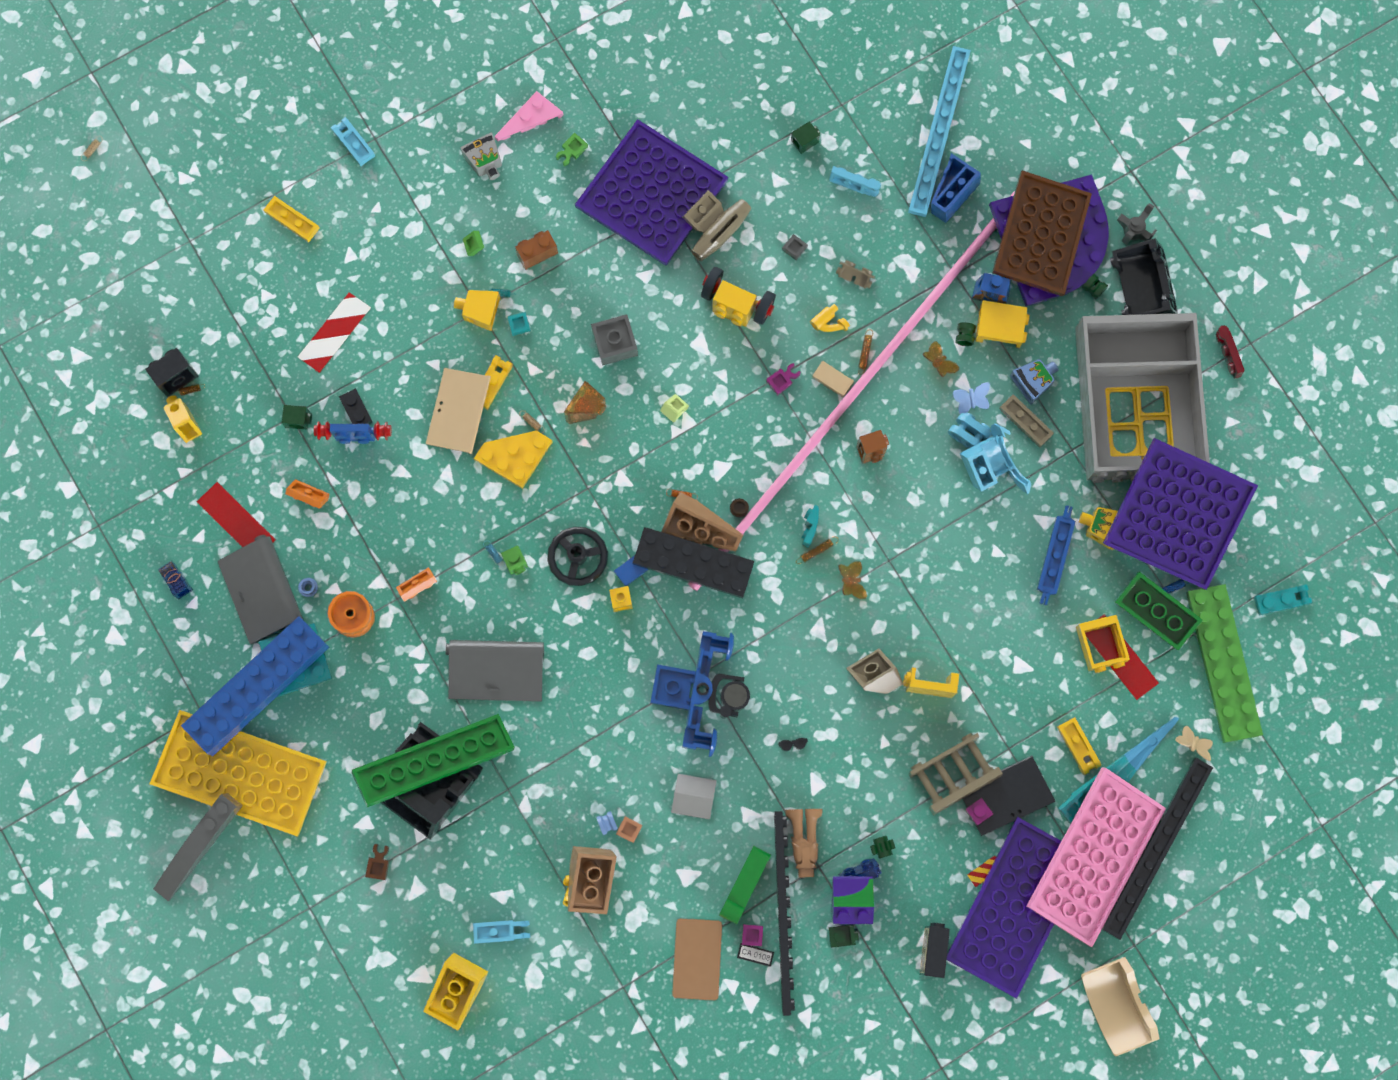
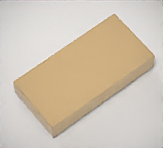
[812,361,854,397]

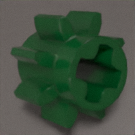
[870,836,896,859]

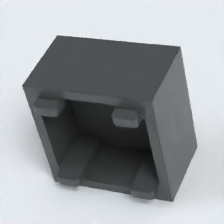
[591,314,638,366]

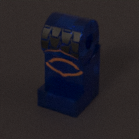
[158,560,193,600]

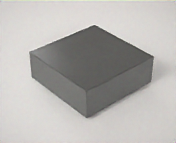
[782,234,808,261]

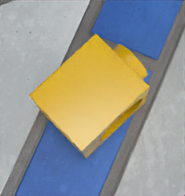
[609,586,633,612]

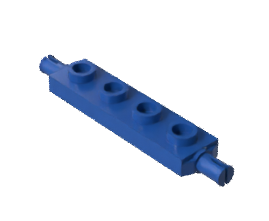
[1037,505,1076,605]

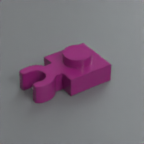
[766,363,801,396]

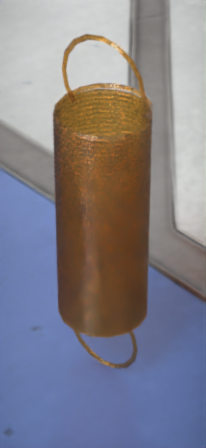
[174,384,205,396]

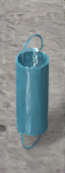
[483,541,505,567]

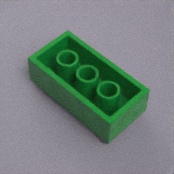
[1114,572,1203,651]

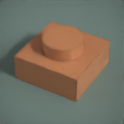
[616,816,643,843]

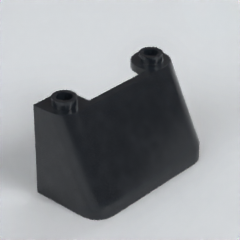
[1110,238,1178,315]

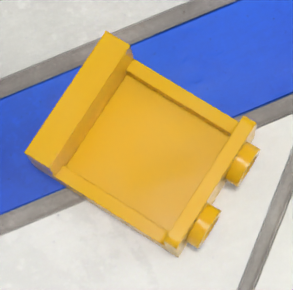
[975,300,1030,348]
[903,667,959,698]

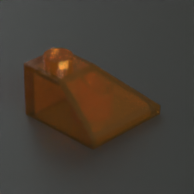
[564,381,606,424]

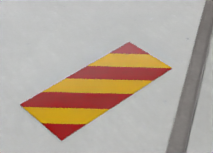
[967,855,996,887]

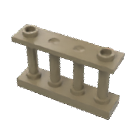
[909,733,1003,816]

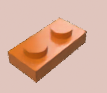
[285,479,329,509]
[396,567,437,602]

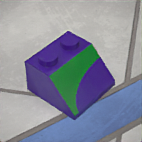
[831,876,874,924]

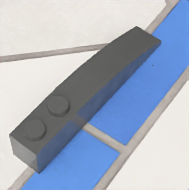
[153,793,243,901]

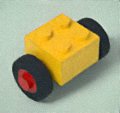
[701,267,776,327]

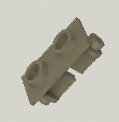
[836,260,876,289]

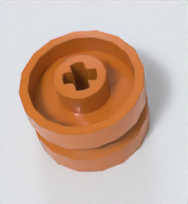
[328,591,375,638]

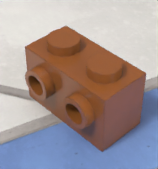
[515,230,558,270]
[856,430,889,464]

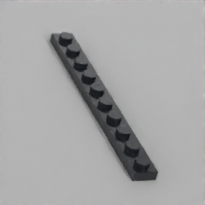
[1102,758,1213,940]
[774,811,795,1016]

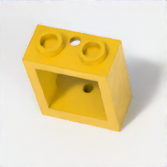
[1076,615,1130,673]

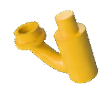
[810,304,850,332]

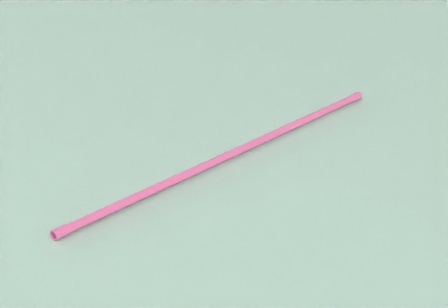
[688,191,1015,591]

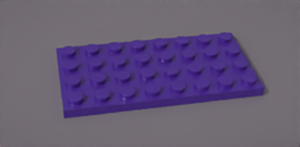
[947,817,1061,999]

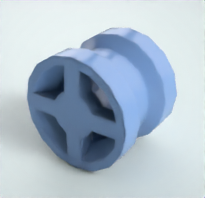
[596,811,618,835]

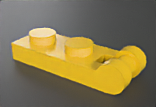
[483,355,513,410]
[1057,717,1101,775]

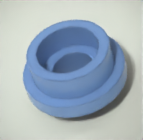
[298,578,318,597]

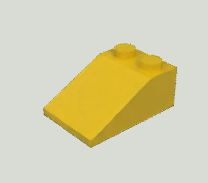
[423,953,488,1030]

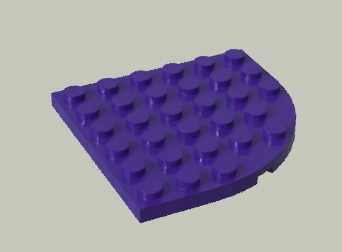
[989,174,1109,307]

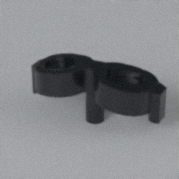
[778,738,808,752]

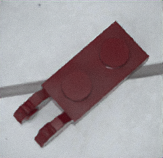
[1216,325,1245,379]

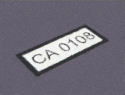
[737,943,774,967]

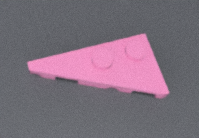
[495,91,564,141]

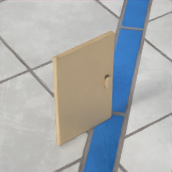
[426,368,491,454]

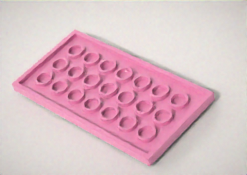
[1026,767,1166,947]

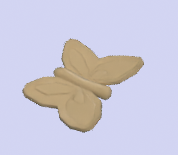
[1175,726,1213,761]

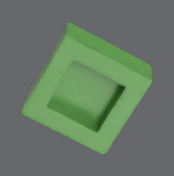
[462,230,484,256]

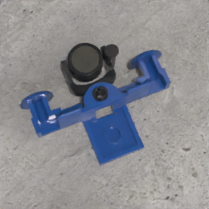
[650,631,750,757]

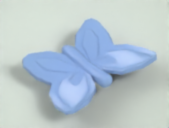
[953,382,990,414]

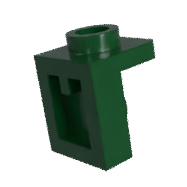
[828,925,859,948]

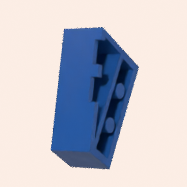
[931,153,981,223]

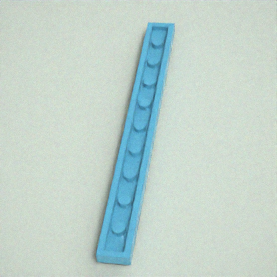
[908,46,971,217]

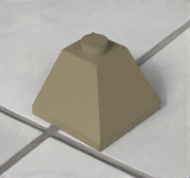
[846,649,903,694]

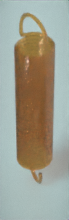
[858,329,873,375]
[796,536,839,564]

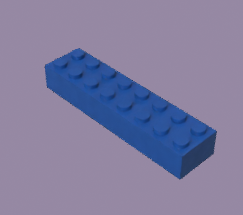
[181,616,330,756]

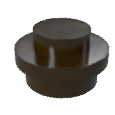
[730,498,749,518]

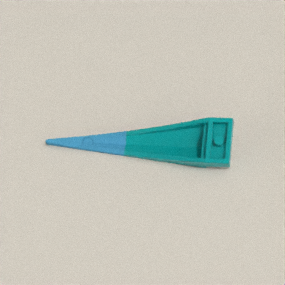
[1058,717,1179,825]

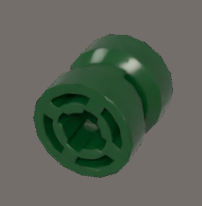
[1082,274,1108,300]
[955,322,976,346]

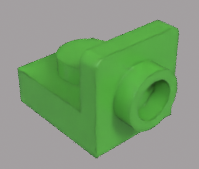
[501,545,528,575]

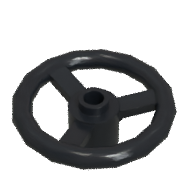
[547,527,608,586]

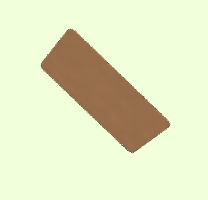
[672,918,722,1000]

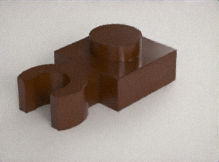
[365,844,389,880]

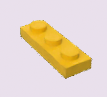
[263,196,320,242]

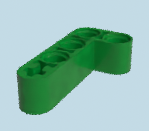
[719,846,771,925]

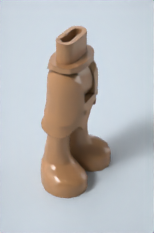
[785,809,823,877]

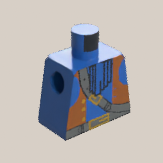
[972,273,1010,304]

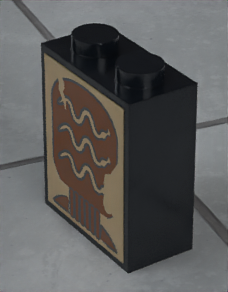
[919,923,950,978]

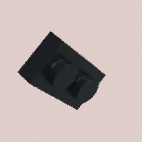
[339,388,373,424]

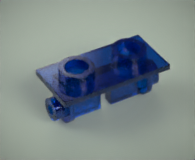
[838,858,882,879]

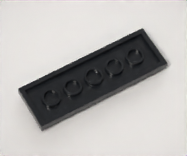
[633,527,755,599]

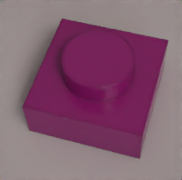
[965,798,993,826]
[742,924,763,946]

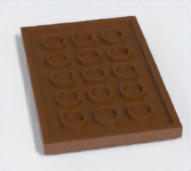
[992,170,1092,297]

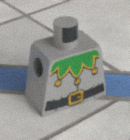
[460,132,502,180]

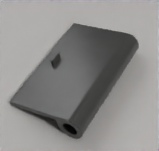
[217,535,303,645]
[446,640,544,701]

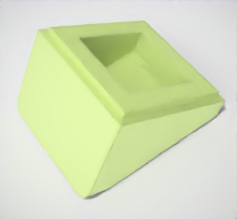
[660,394,689,422]

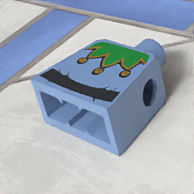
[1010,359,1059,405]

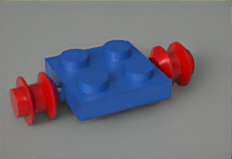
[314,421,392,444]

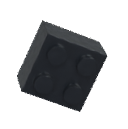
[145,348,199,397]

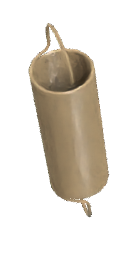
[81,136,103,161]
[519,411,545,433]

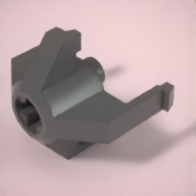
[1117,203,1157,245]

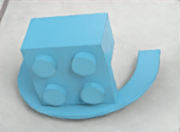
[960,423,1031,494]

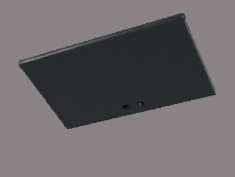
[963,756,1056,836]

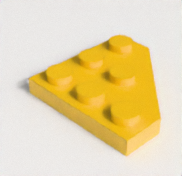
[474,431,553,489]

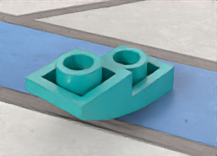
[801,505,819,548]

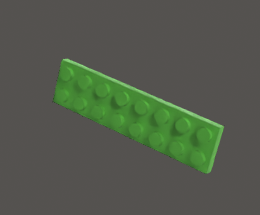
[1186,584,1263,743]

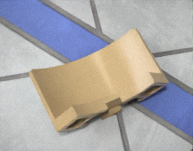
[1081,957,1159,1056]

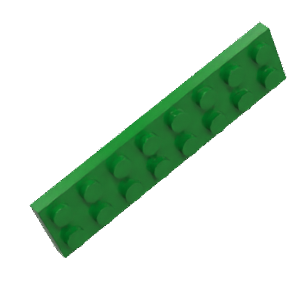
[351,714,515,808]

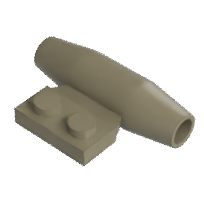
[682,190,751,262]

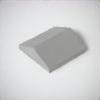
[671,774,717,820]

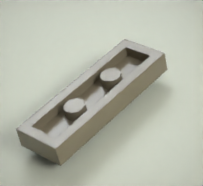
[999,394,1054,448]

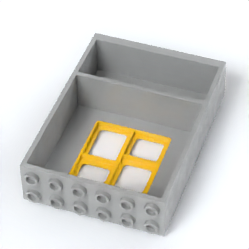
[1075,313,1210,483]

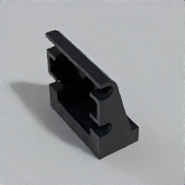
[380,722,483,840]

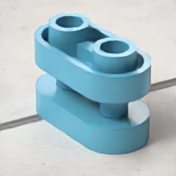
[948,412,992,449]

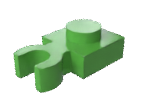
[556,133,588,166]

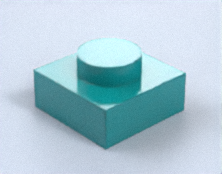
[507,312,531,336]

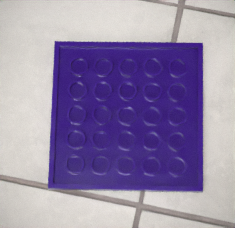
[575,119,729,266]
[1103,438,1258,590]

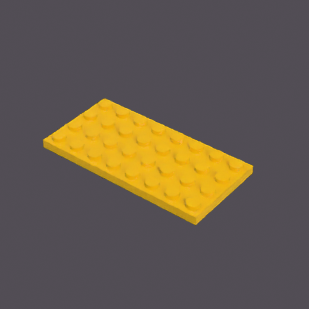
[150,710,327,836]

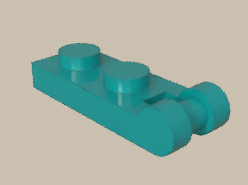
[1254,584,1313,615]

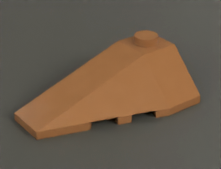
[661,492,743,551]

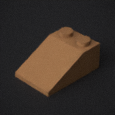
[568,846,617,914]

